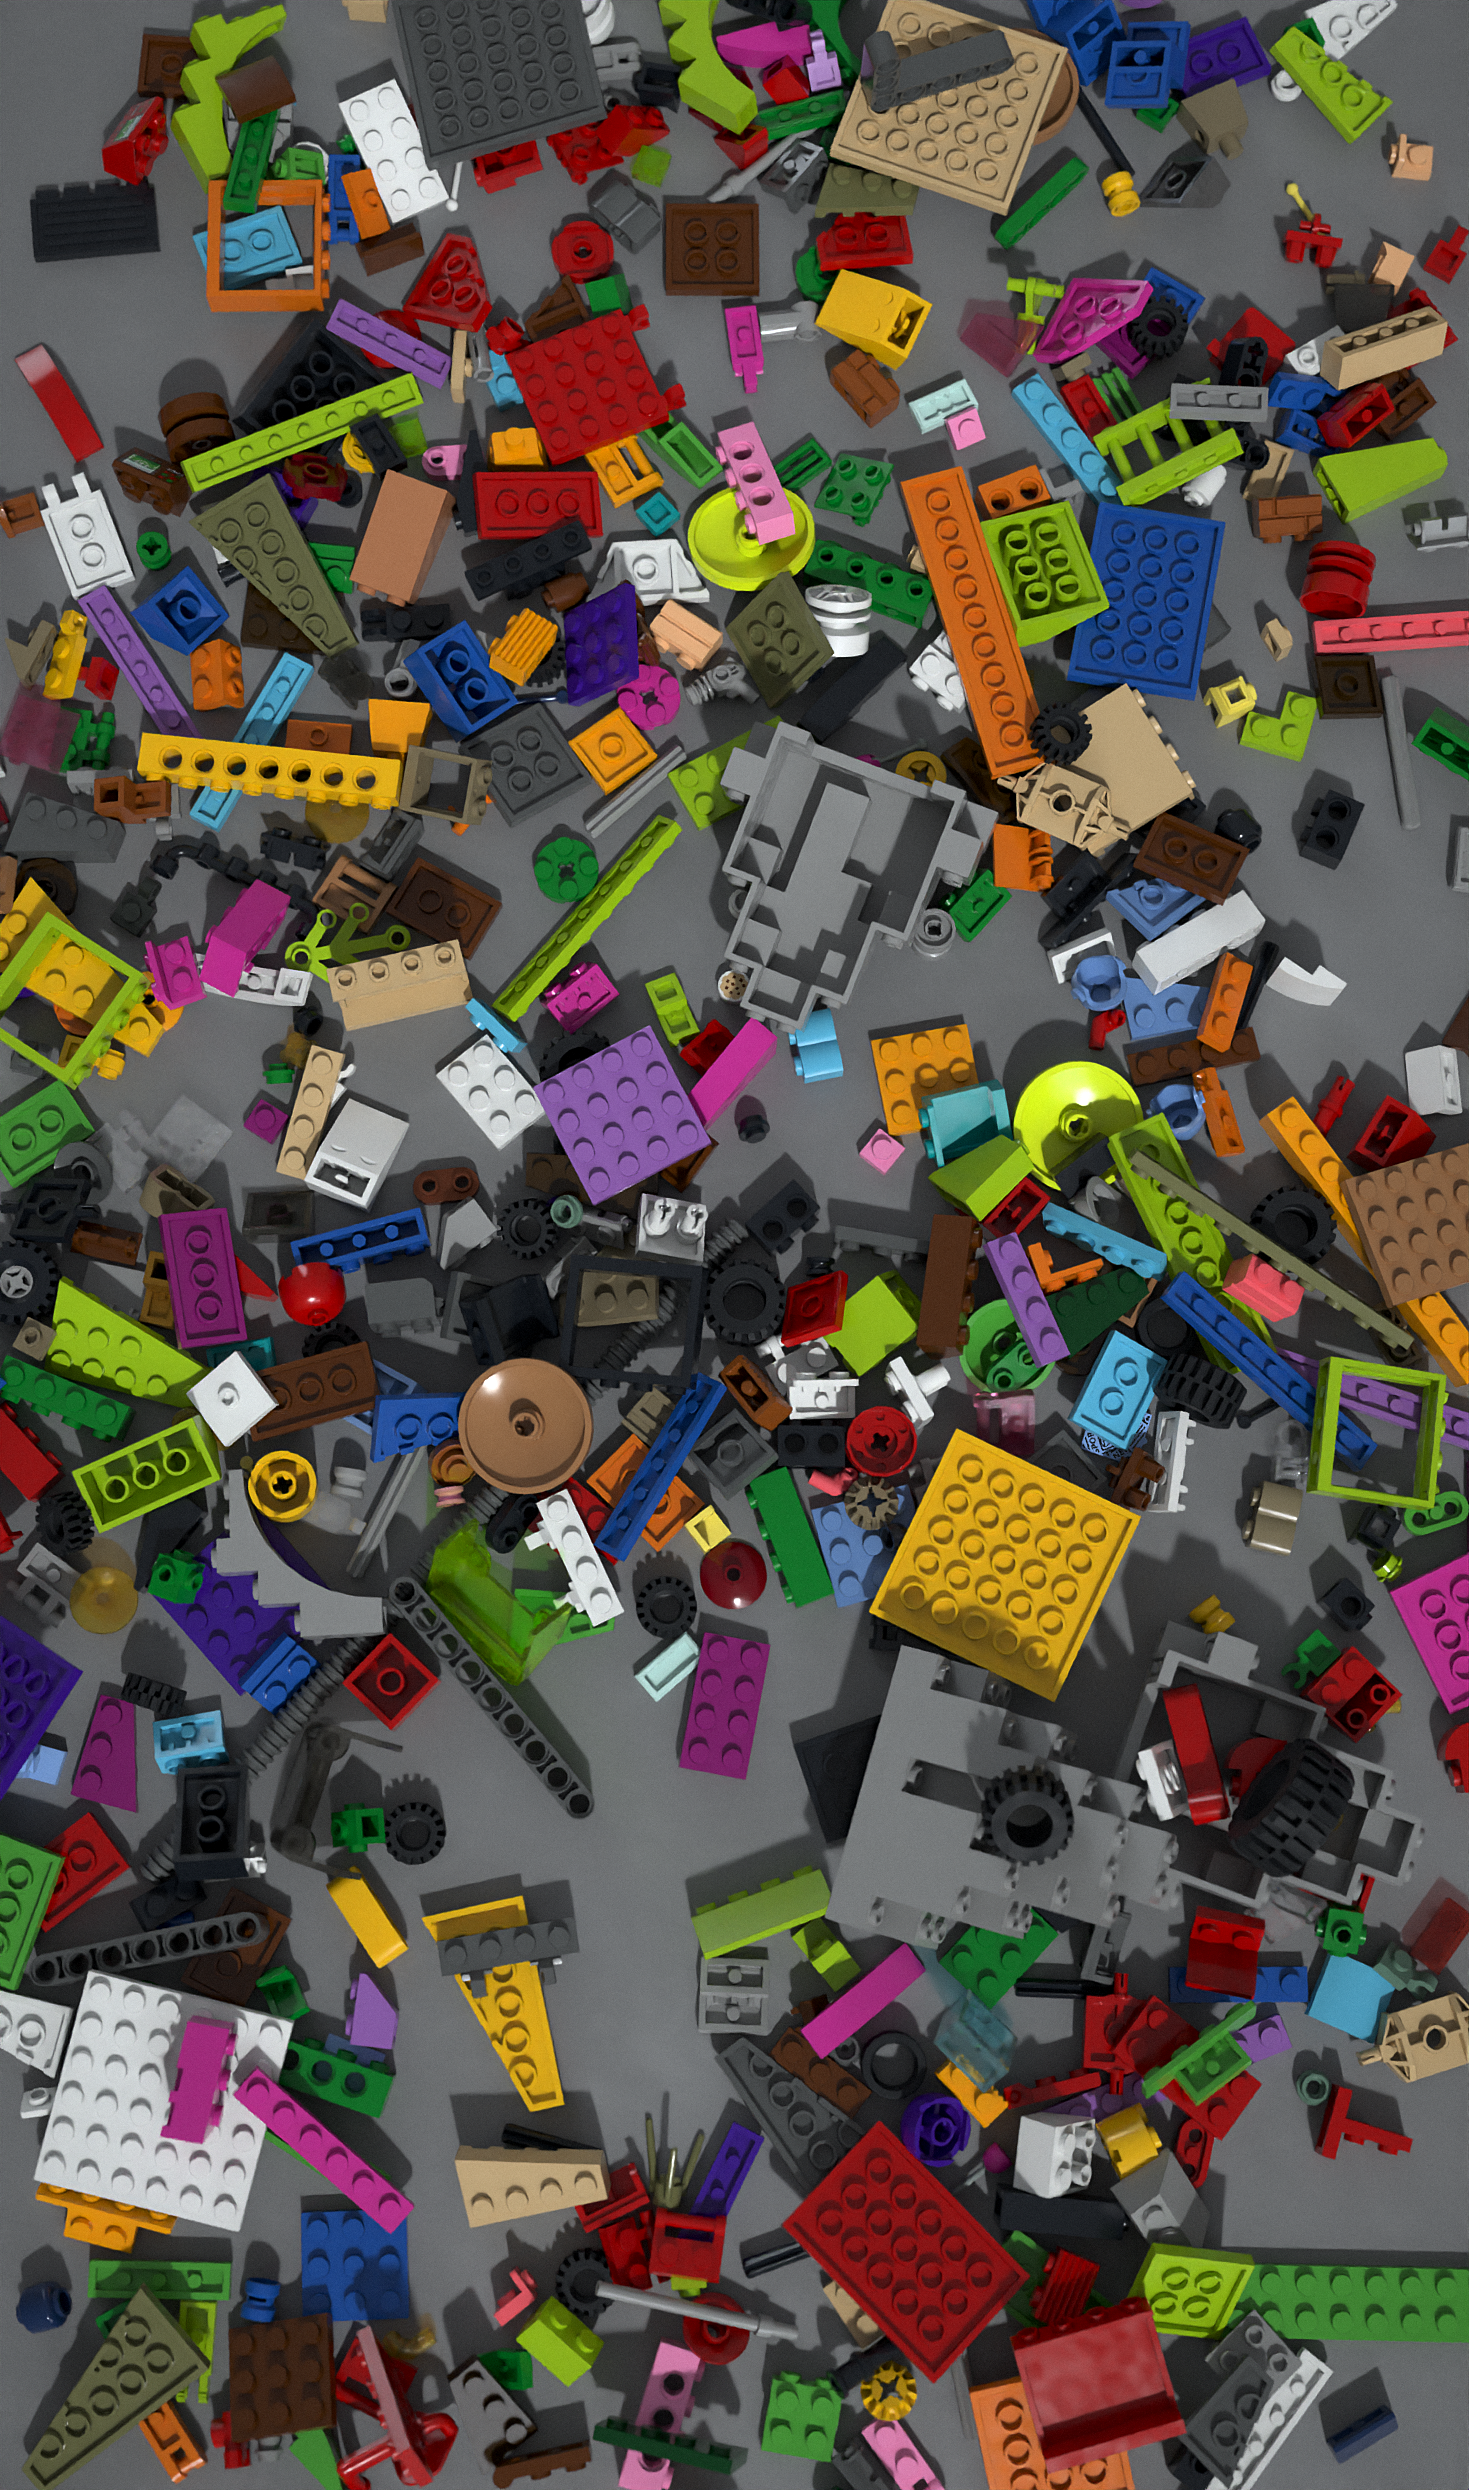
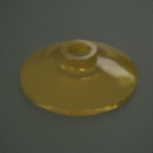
[305,781,370,844]
[69,1566,139,1634]

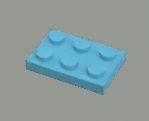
[192,205,303,290]
[1067,1330,1168,1451]

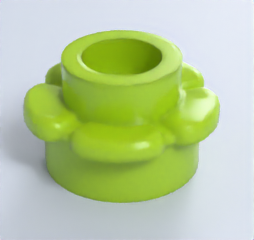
[1371,1551,1403,1582]

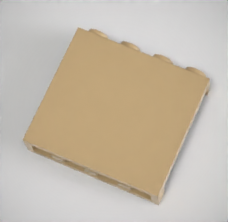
[1050,683,1196,859]
[326,939,473,1031]

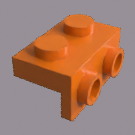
[190,639,244,713]

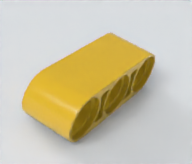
[326,1864,409,1969]

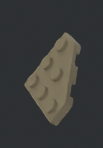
[559,1225,659,1329]

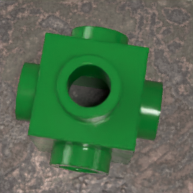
[147,1549,205,1604]
[330,1803,386,1853]
[1314,1899,1367,1957]

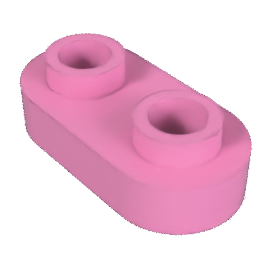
[422,445,486,481]

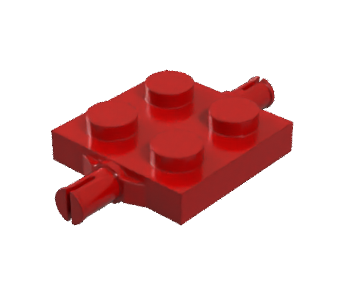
[527,1477,618,1566]
[1081,1973,1146,2095]

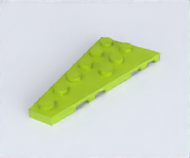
[44,1276,215,1413]

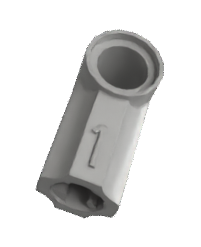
[758,301,822,344]
[385,639,424,702]

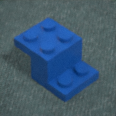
[1026,0,1126,87]
[1104,21,1191,109]

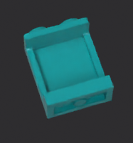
[918,1079,1014,1167]

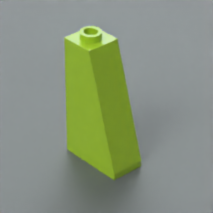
[1312,438,1448,525]

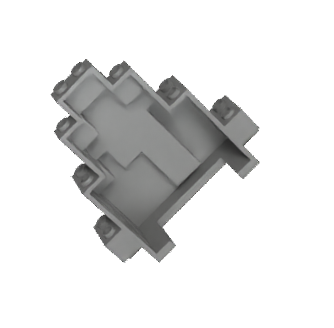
[720,721,999,1035]
[1110,1620,1425,1913]
[825,1645,1178,1950]

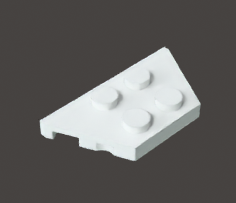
[587,539,709,606]

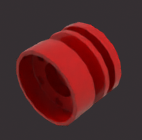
[1299,540,1376,620]
[845,1406,917,1478]

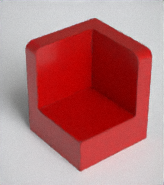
[762,54,810,106]

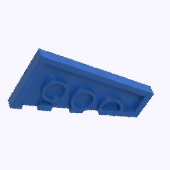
[370,1392,467,1463]

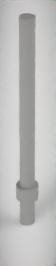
[706,90,852,204]
[595,2281,799,2340]

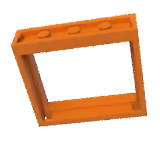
[206,180,331,312]

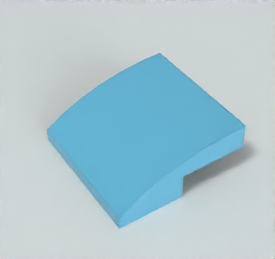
[1304,1954,1395,2044]

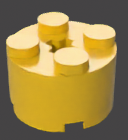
[248,1450,319,1523]
[1095,2103,1162,2181]

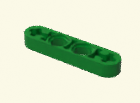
[995,156,1089,250]

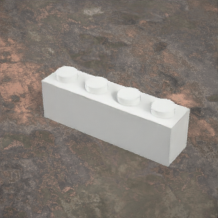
[1132,890,1266,996]

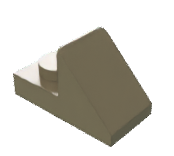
[5,620,59,691]

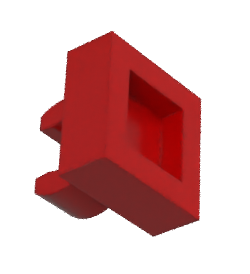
[77,657,119,700]

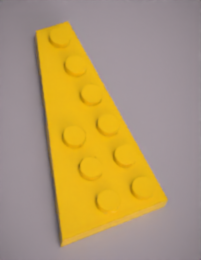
[0,877,165,1058]
[421,1895,565,2112]

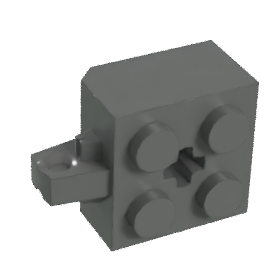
[365,1277,448,1338]

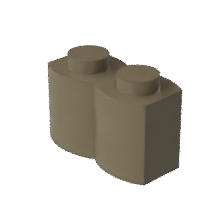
[138,1164,215,1218]
[1242,1481,1303,1557]

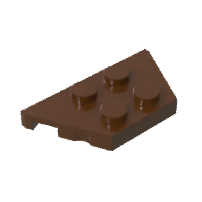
[524,275,591,344]

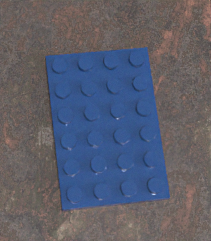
[1067,502,1226,701]

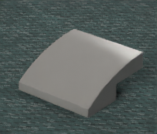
[698,1957,770,2036]

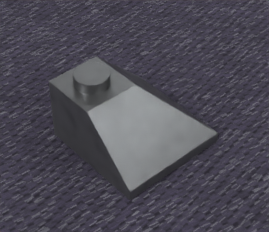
[1139,157,1231,208]

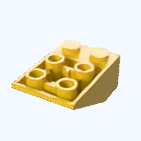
[815,269,933,370]

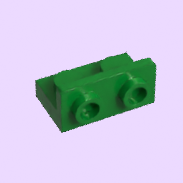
[937,868,1012,942]

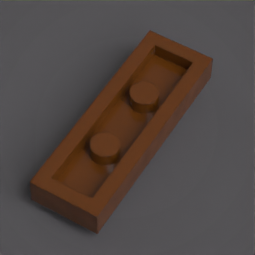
[768,2026,872,2120]

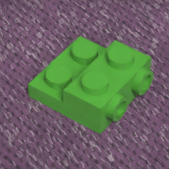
[761,2370,842,2462]

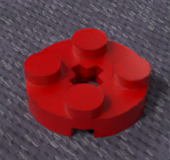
[552,221,614,284]

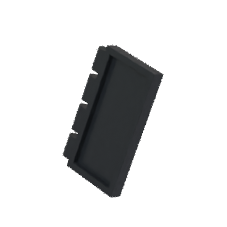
[30,180,161,263]

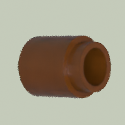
[541,571,590,613]

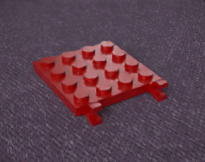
[505,304,686,467]

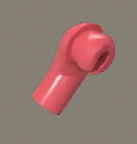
[807,1467,859,1496]

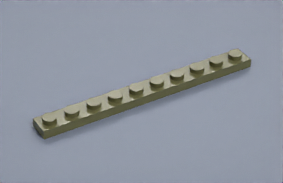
[1127,1147,1415,1349]

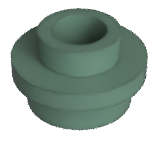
[550,1195,583,1228]
[1296,2069,1331,2105]

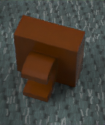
[790,1994,829,2034]

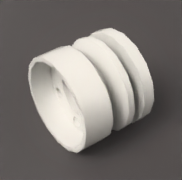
[805,585,872,657]

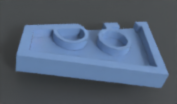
[1122,977,1210,1041]

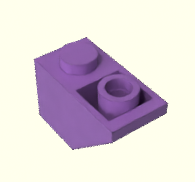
[345,1971,399,2049]

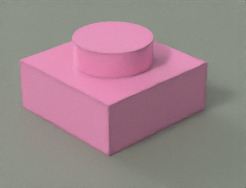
[944,407,986,450]
[859,1128,905,1176]

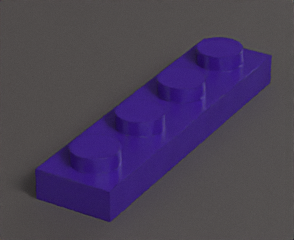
[677,2121,765,2243]

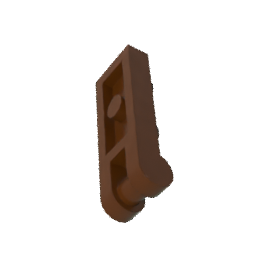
[493,2439,593,2489]

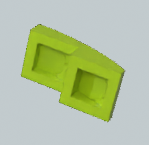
[644,972,700,1048]

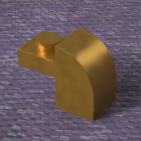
[139,1251,175,1330]

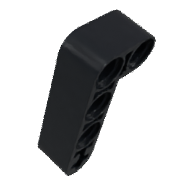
[1204,336,1270,471]

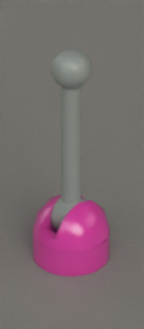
[855,738,929,768]
[950,2141,1013,2197]

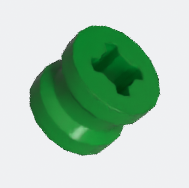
[136,531,172,571]

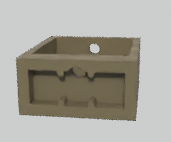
[398,745,493,825]

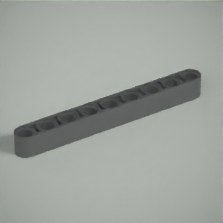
[389,1576,595,1820]

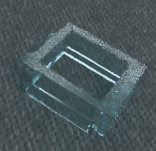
[934,1989,1018,2093]

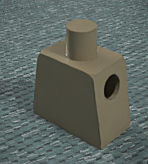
[1176,78,1249,160]

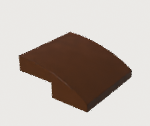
[215,55,296,124]
[1345,368,1437,441]

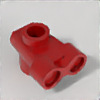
[485,316,531,356]
[210,2411,252,2470]

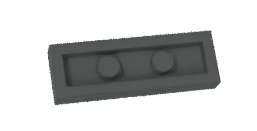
[833,1225,930,1264]

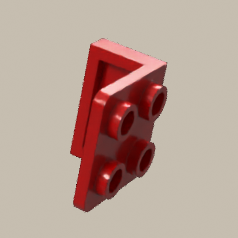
[1206,307,1296,387]

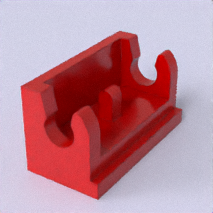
[574,2161,650,2233]

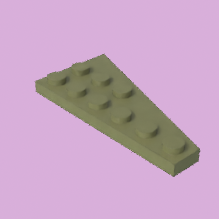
[188,473,360,659]
[21,2282,211,2490]

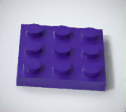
[564,583,639,707]

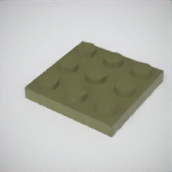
[725,572,834,709]

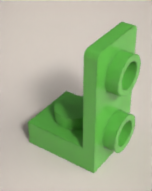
[264,147,326,185]

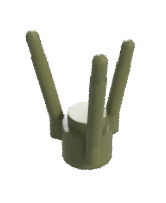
[646,2118,705,2208]

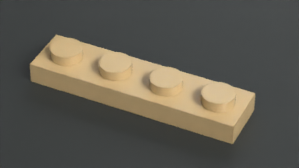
[276,1045,346,1180]

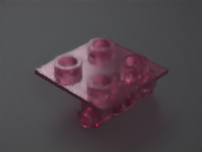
[0,694,81,774]

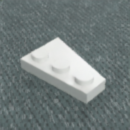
[1300,0,1398,62]

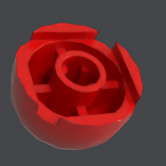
[278,1262,347,1326]

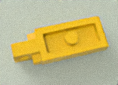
[42,610,88,700]

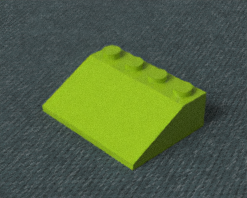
[980,500,1110,648]

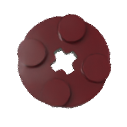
[282,452,348,502]

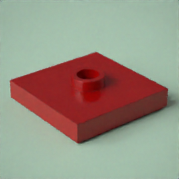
[781,1270,848,1348]

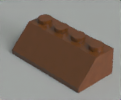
[916,1214,983,1360]

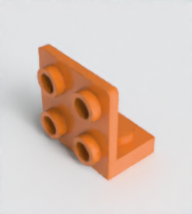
[1024,1242,1104,1297]

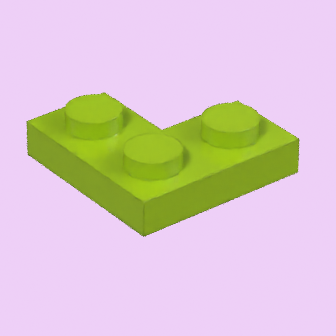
[1239,691,1317,762]

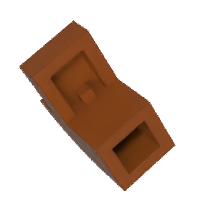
[94,775,171,824]

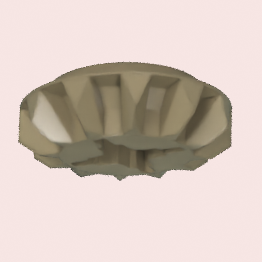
[844,1476,899,1530]

